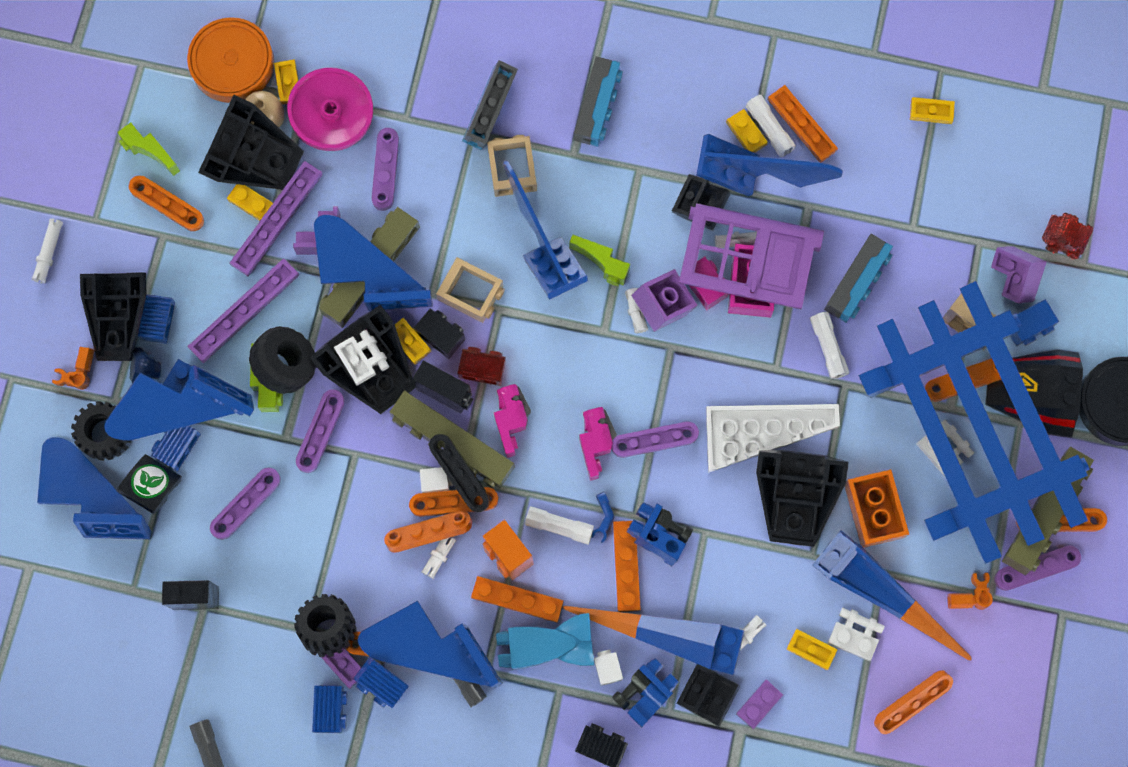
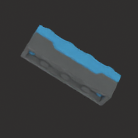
[574,56,623,147]
[462,60,518,150]
[824,234,893,323]

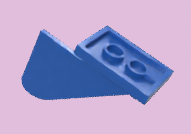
[696,134,843,196]
[503,160,588,300]
[314,215,433,311]
[104,365,254,440]
[37,437,151,540]
[358,601,503,688]

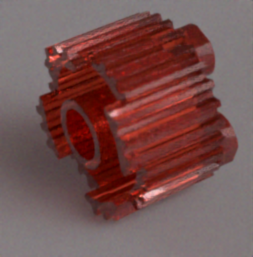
[1042,213,1093,259]

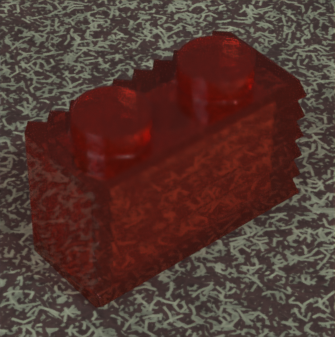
[457,347,506,386]

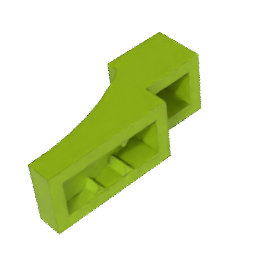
[117,122,180,176]
[569,234,630,286]
[250,343,283,412]

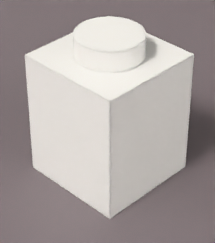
[420,467,453,493]
[594,650,623,686]

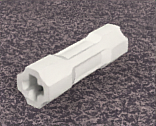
[746,95,796,157]
[810,312,849,379]
[525,506,594,545]

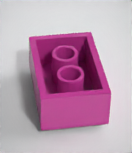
[728,244,774,318]

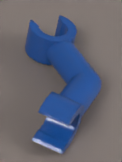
[592,492,614,543]

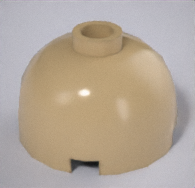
[245,91,284,127]

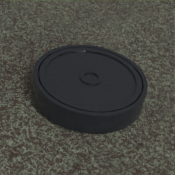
[1079,357,1128,446]

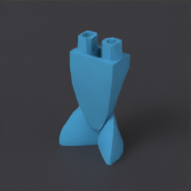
[496,613,594,670]

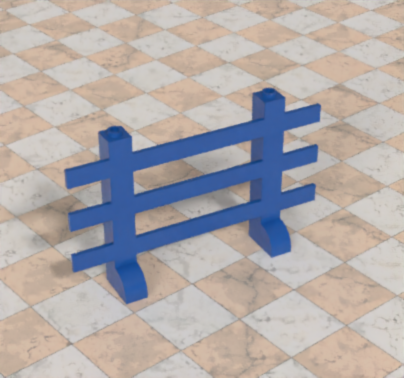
[858,281,1090,564]

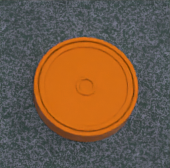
[187,18,274,103]

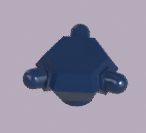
[129,347,161,383]

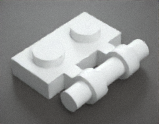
[334,330,389,385]
[916,420,974,477]
[828,607,885,662]

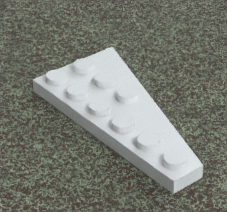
[706,404,840,473]

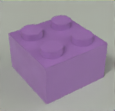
[631,269,698,332]

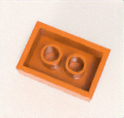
[844,469,909,548]
[482,519,534,581]

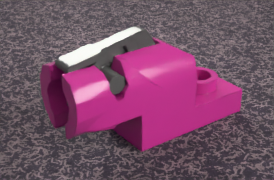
[494,384,531,458]
[579,407,617,481]

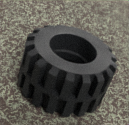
[71,401,132,461]
[294,594,356,657]

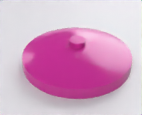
[287,68,373,151]

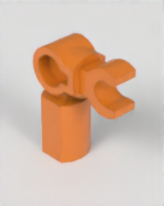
[52,347,95,390]
[947,573,993,610]

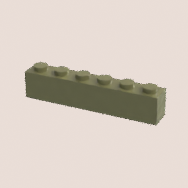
[319,207,420,328]
[389,391,515,489]
[1002,446,1094,576]

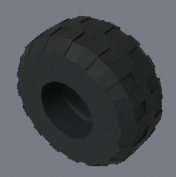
[249,326,317,394]

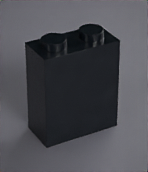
[412,360,473,413]
[162,580,219,610]

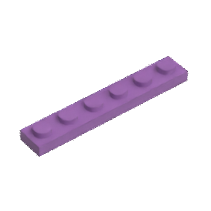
[229,161,323,277]
[187,258,299,364]

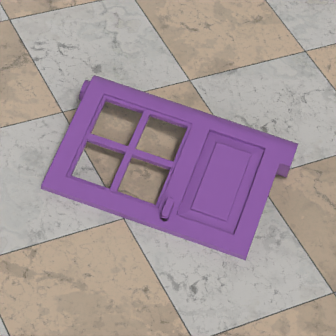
[679,203,824,309]

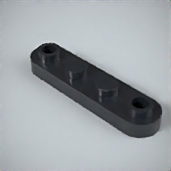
[429,434,490,512]

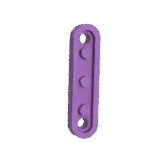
[372,128,399,211]
[296,389,345,473]
[612,422,699,458]
[210,468,281,540]
[994,546,1081,591]

